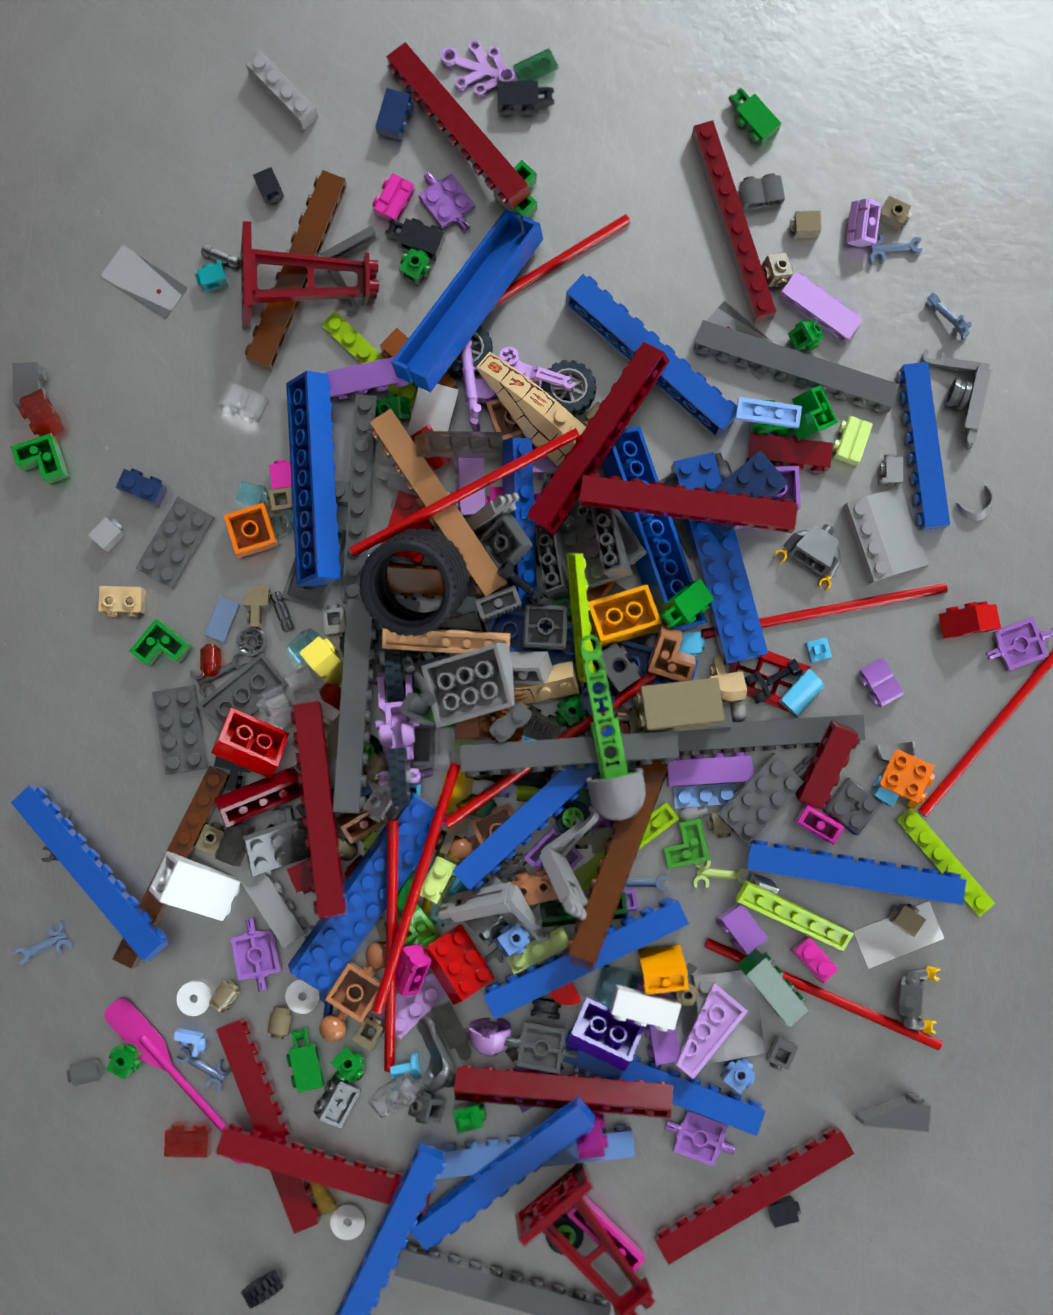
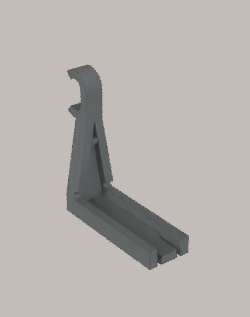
[320,225,376,316]

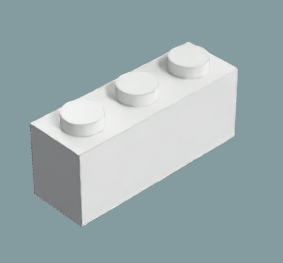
[609,985,681,1031]

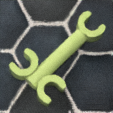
[693,860,749,888]

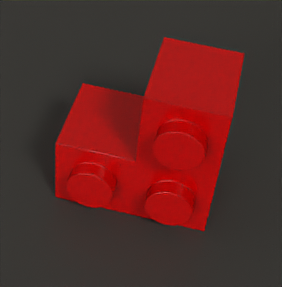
[939,601,1001,639]

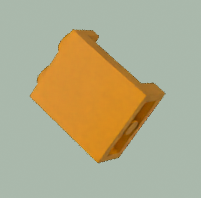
[638,945,689,995]

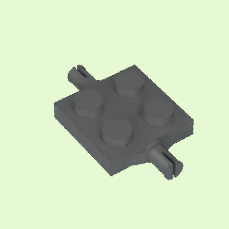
[505,1022,579,1074]

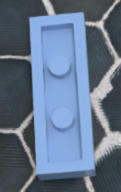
[735,397,802,429]
[672,783,737,808]

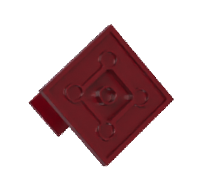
[241,221,379,329]
[515,1163,655,1315]

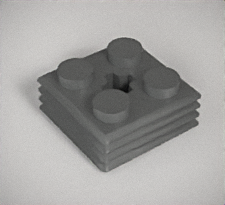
[479,514,532,569]
[523,604,568,650]
[823,777,882,835]

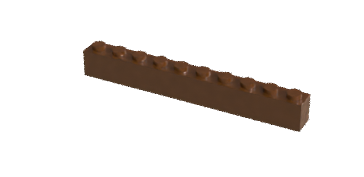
[245,170,347,372]
[112,766,229,969]

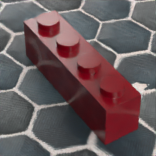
[745,433,833,474]
[795,720,859,810]
[214,766,304,828]

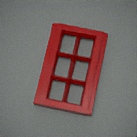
[728,650,811,713]

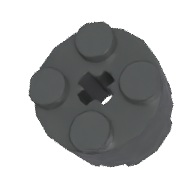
[464,914,508,947]

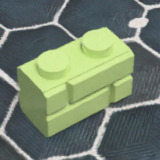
[832,416,873,466]
[420,856,457,906]

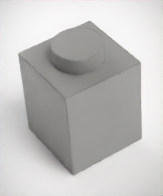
[88,517,125,552]

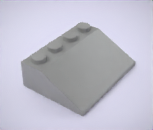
[843,487,929,584]
[421,643,515,728]
[691,969,765,1063]

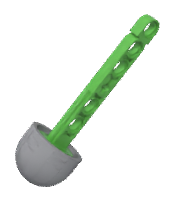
[580,635,645,820]

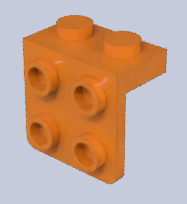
[880,749,935,809]

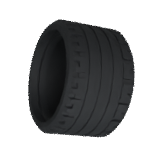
[359,529,469,636]

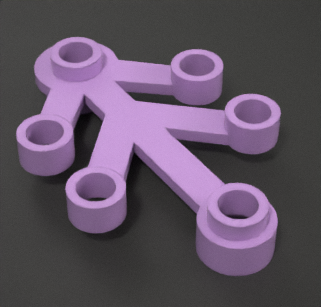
[441,39,516,97]

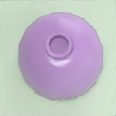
[469,1018,511,1057]

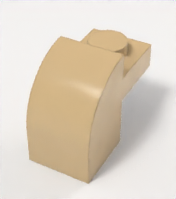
[709,655,747,701]

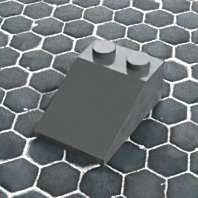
[855,1094,931,1132]

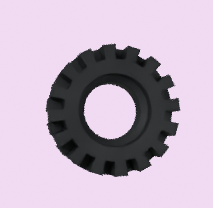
[241,1270,284,1308]

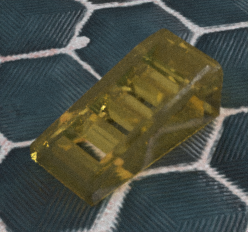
[310,1182,338,1215]

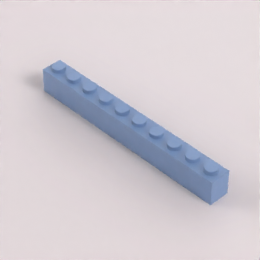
[429,1124,635,1179]

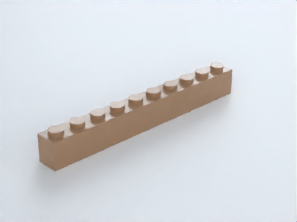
[370,408,508,597]

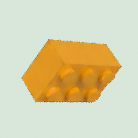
[588,584,662,648]

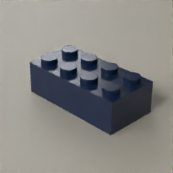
[705,450,788,541]

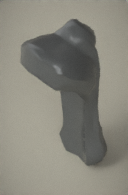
[417,1016,456,1093]

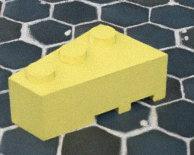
[299,636,343,690]

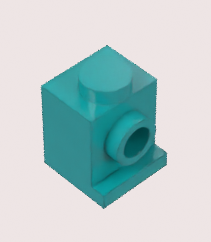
[195,259,229,291]

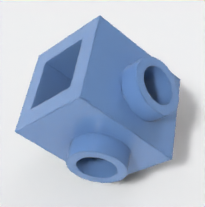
[493,924,530,958]
[721,1058,756,1094]

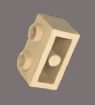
[98,586,146,618]

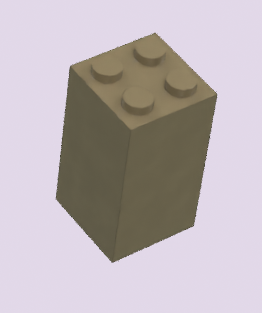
[633,677,725,733]

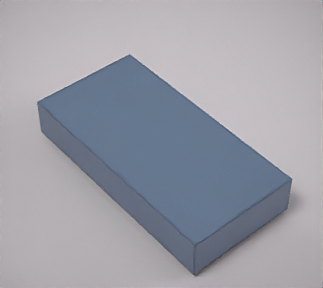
[204,597,240,643]

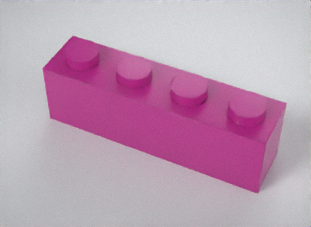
[567,1195,645,1271]

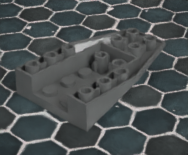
[535,468,632,600]

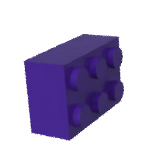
[566,997,645,1071]

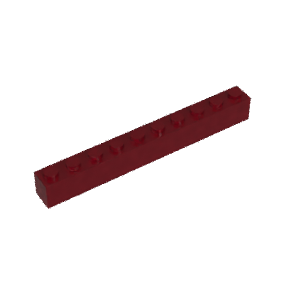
[386,42,531,209]
[691,120,777,325]
[527,342,670,535]
[579,473,798,533]
[291,701,347,919]
[216,1018,322,1234]
[454,1065,673,1119]
[216,1123,432,1215]
[654,1127,855,1265]

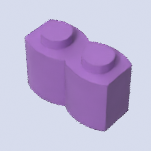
[858,658,904,707]

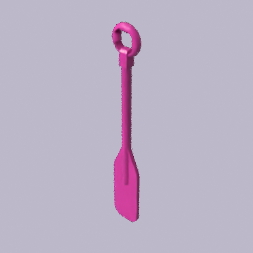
[104,998,245,1164]

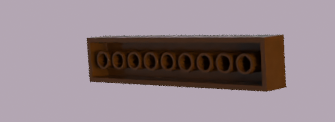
[566,760,669,971]

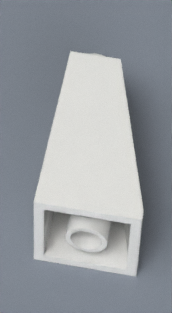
[149,851,241,921]

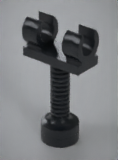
[496,561,550,605]
[744,658,802,704]

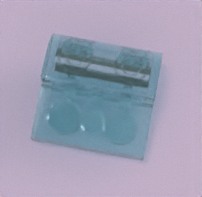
[594,964,643,1007]

